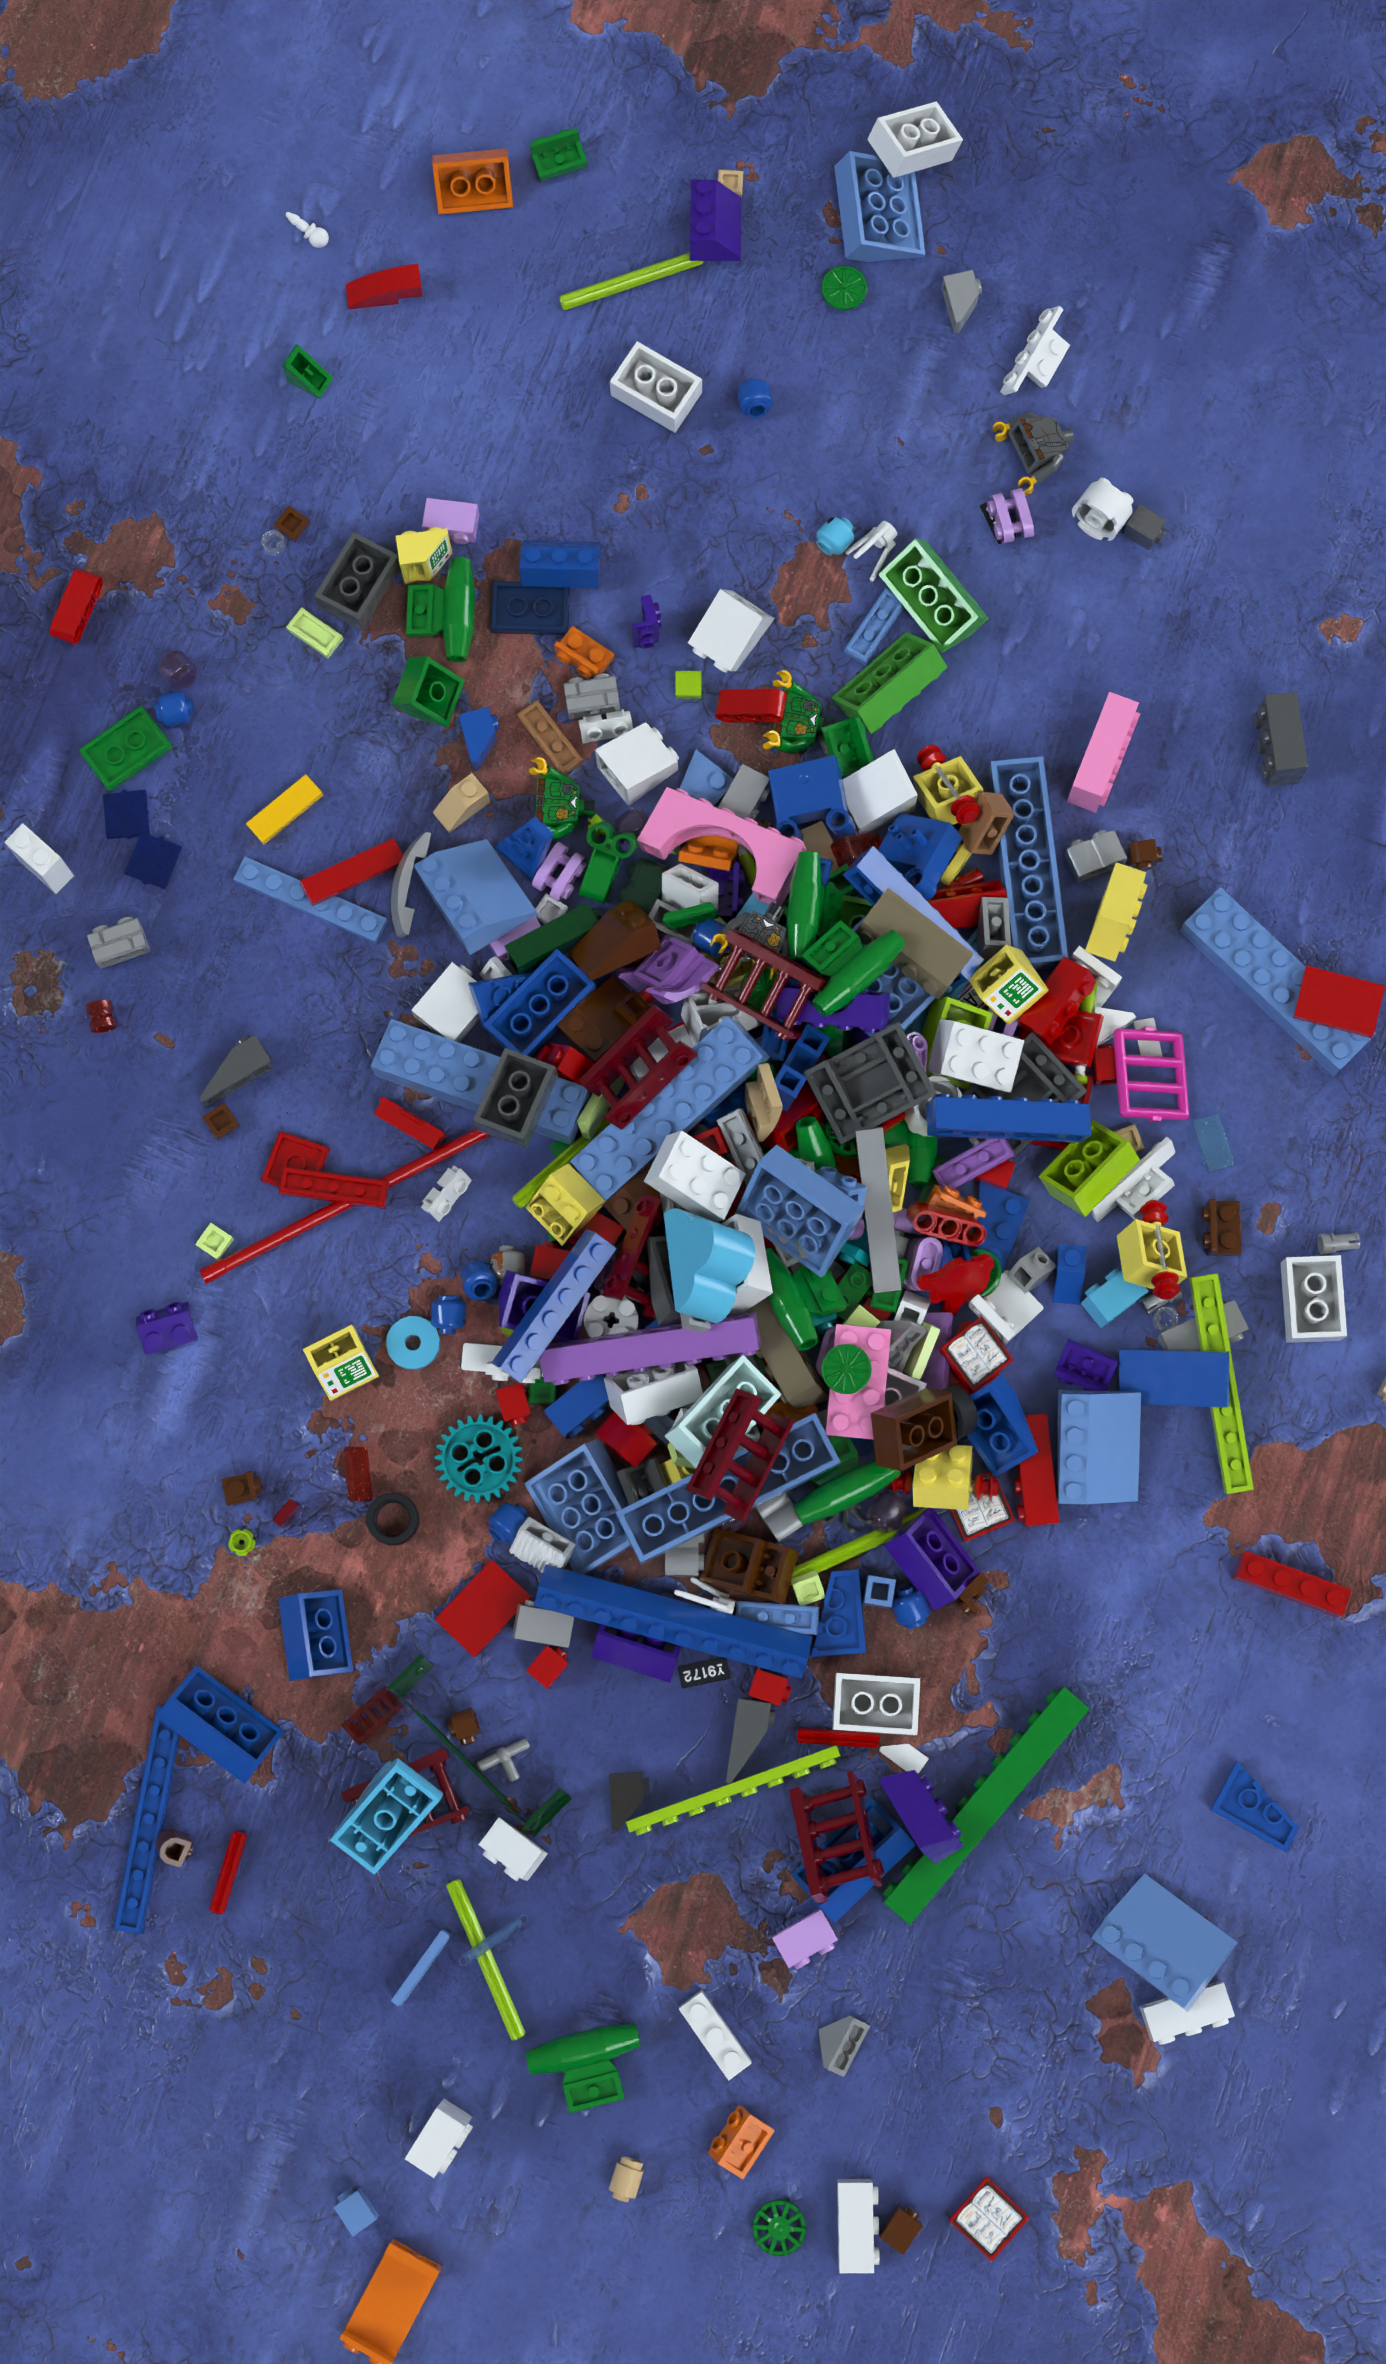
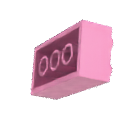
[1067,692,1141,813]
[826,1324,891,1440]

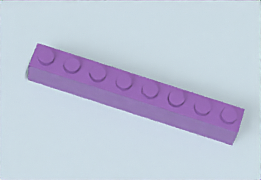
[539,1312,762,1385]

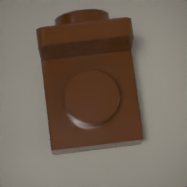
[222,1471,263,1506]
[957,1573,989,1616]

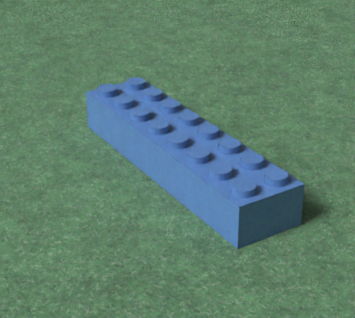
[988,756,1068,970]
[1179,887,1376,1077]
[570,1016,770,1202]
[370,1019,591,1145]
[616,1413,841,1565]

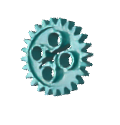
[434,1414,524,1504]

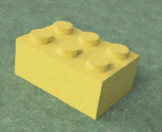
[1085,862,1148,962]

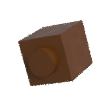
[879,2205,923,2255]

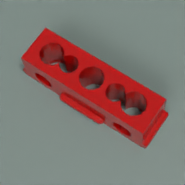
[374,1097,447,1150]

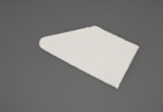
[880,1744,929,1773]

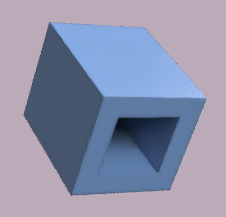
[863,1575,896,1609]
[334,2186,380,2237]

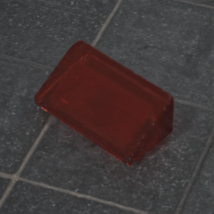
[343,1446,373,1504]

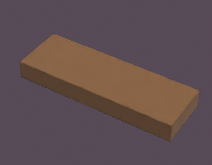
[516,700,583,775]

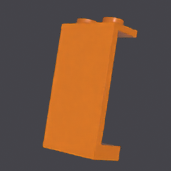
[339,2239,442,2364]

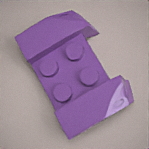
[615,934,720,1005]

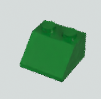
[391,656,465,727]

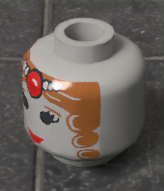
[490,1246,525,1286]

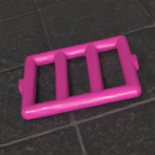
[1113,1026,1189,1122]

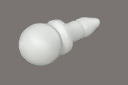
[286,212,329,248]

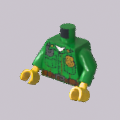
[763,670,834,755]
[529,757,595,840]

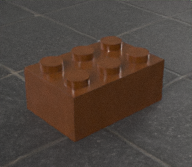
[871,1387,957,1471]

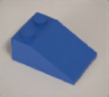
[953,1374,1038,1477]

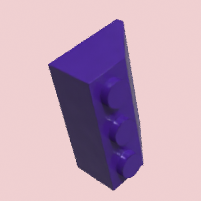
[690,180,741,261]
[499,1270,591,1342]
[884,1508,980,1611]
[591,1624,682,1683]
[879,1770,963,1865]

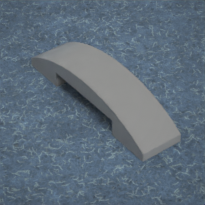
[391,832,431,938]

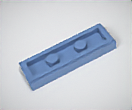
[844,588,905,666]
[735,1601,820,1635]
[391,1929,452,2007]

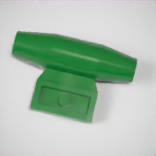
[406,557,475,663]
[787,851,842,962]
[801,920,906,1017]
[762,1116,839,1172]
[884,1119,938,1187]
[765,1248,847,1351]
[793,1436,901,1525]
[525,2023,641,2114]

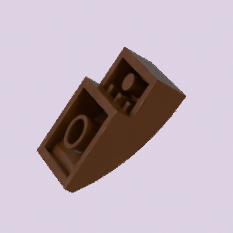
[699,1528,799,1605]

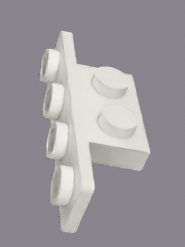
[1000,306,1070,395]
[1091,1137,1176,1222]
[461,1343,543,1383]

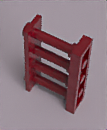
[700,930,828,1041]
[579,1005,698,1130]
[602,1194,665,1320]
[686,1388,794,1522]
[341,1748,472,1838]
[789,1771,884,1904]

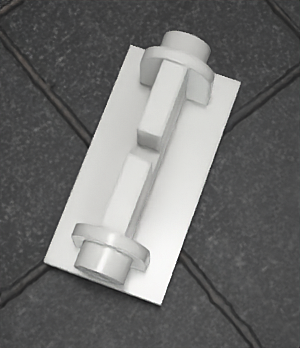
[578,709,633,744]
[421,1165,472,1222]

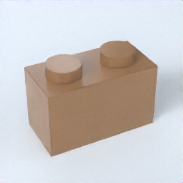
[958,792,1015,855]

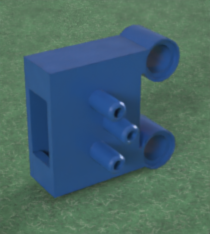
[768,755,854,841]
[878,813,963,901]

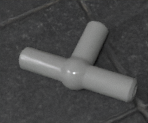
[476,1738,530,1782]

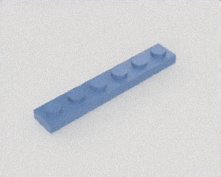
[233,856,388,944]

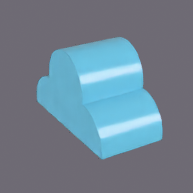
[663,1208,755,1324]
[330,1758,443,1875]

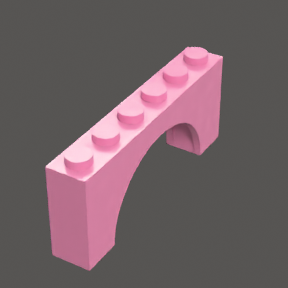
[637,787,807,906]

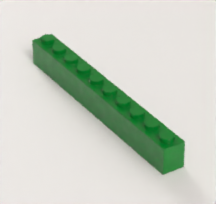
[882,1687,1090,1925]

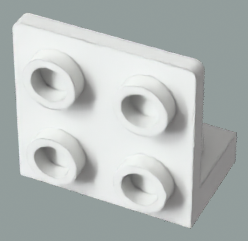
[1070,946,1122,1011]
[968,1270,1043,1345]

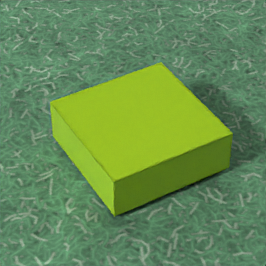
[675,671,701,699]

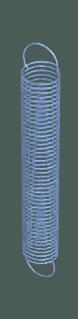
[459,1915,528,1966]

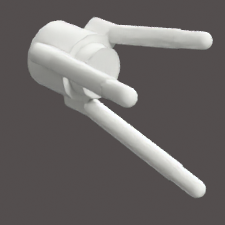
[845,521,897,582]
[674,1577,736,1615]

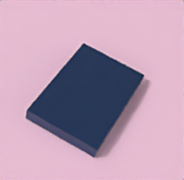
[490,581,570,635]

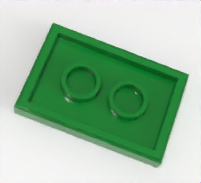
[78,705,173,792]

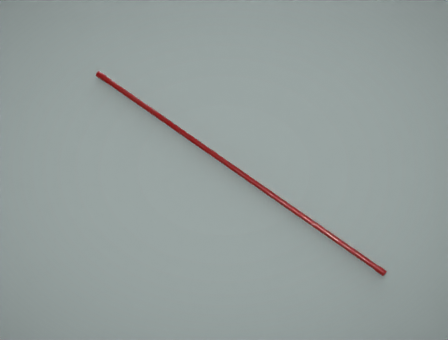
[199,868,984,1284]

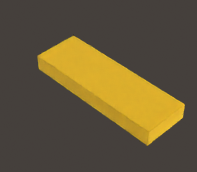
[246,774,324,845]

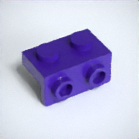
[632,594,662,649]
[707,861,744,919]
[136,1301,198,1355]
[1054,1338,1119,1391]

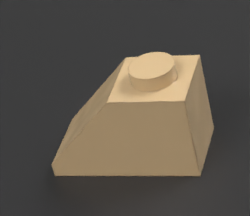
[433,773,490,833]

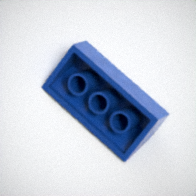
[483,949,596,1057]
[156,1665,284,1784]
[791,1797,916,1923]

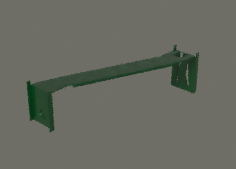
[386,1654,572,1837]

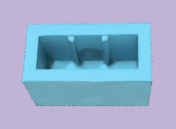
[1081,1268,1148,1328]

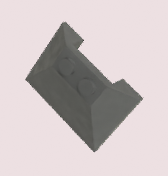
[803,1022,937,1144]
[962,1032,1087,1161]

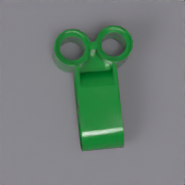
[579,821,639,904]

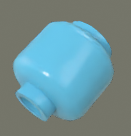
[816,517,854,556]

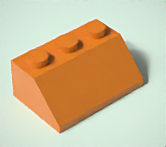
[432,148,513,215]

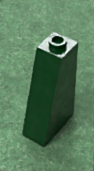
[504,903,602,974]

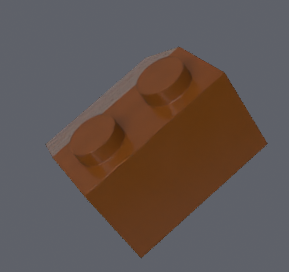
[568,900,661,981]
[557,976,632,1063]
[604,1162,665,1237]

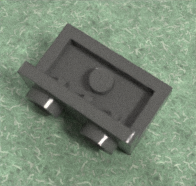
[617,1458,668,1505]

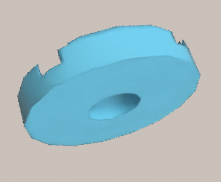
[386,1316,441,1370]

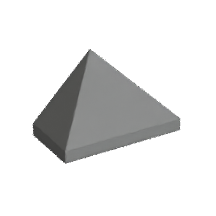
[878,1321,928,1368]
[818,2016,870,2077]

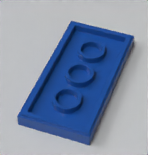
[1119,1348,1230,1407]

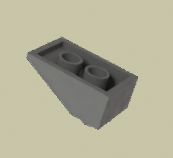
[647,1236,682,1326]

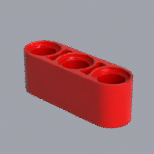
[50,568,103,645]
[715,689,787,723]
[907,1202,987,1246]

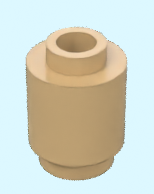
[609,2156,644,2202]

